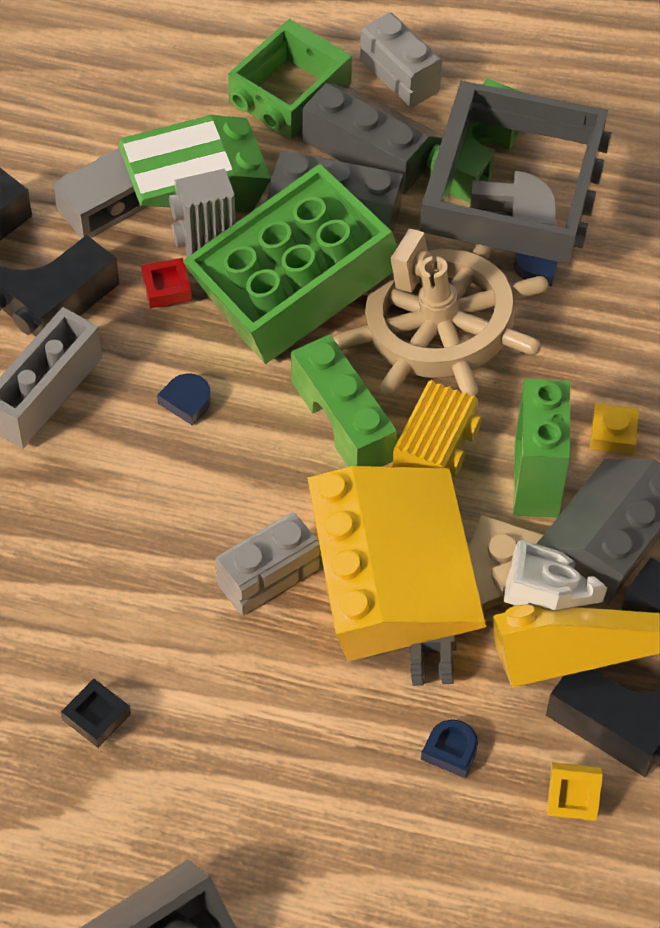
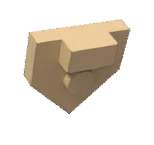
[468,515,543,611]

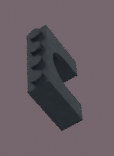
[0,168,119,337]
[546,557,660,777]

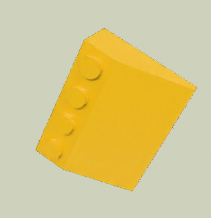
[307,466,486,662]

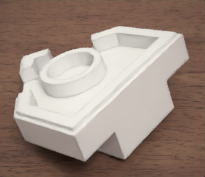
[503,540,607,610]

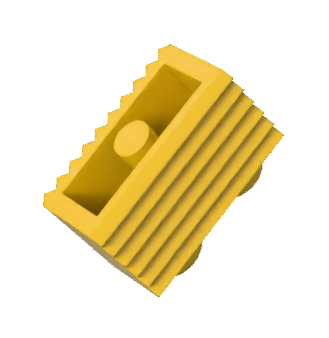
[392,380,482,476]

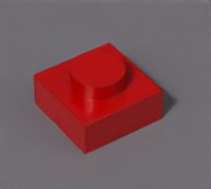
[141,258,192,309]

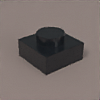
[61,678,131,748]

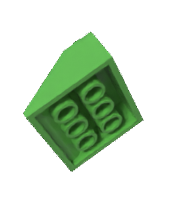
[183,164,398,364]

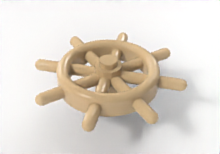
[333,244,548,396]

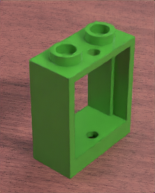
[228,19,352,139]
[513,378,570,518]

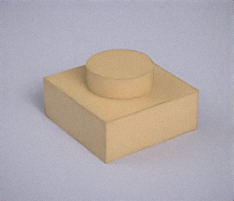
[390,229,432,293]

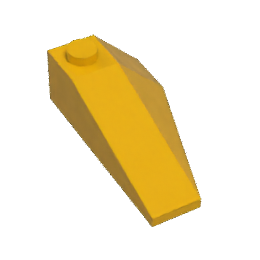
[493,604,660,688]

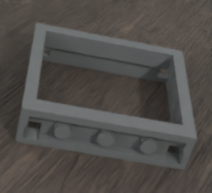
[420,80,612,264]

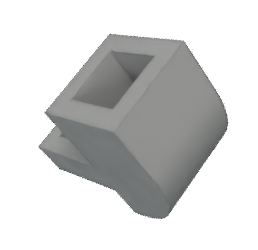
[470,171,556,226]

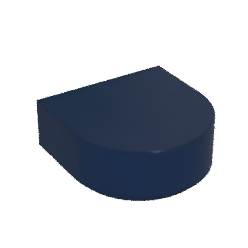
[514,253,558,287]
[157,373,211,426]
[421,719,478,778]

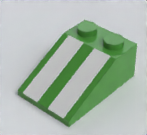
[118,115,271,213]

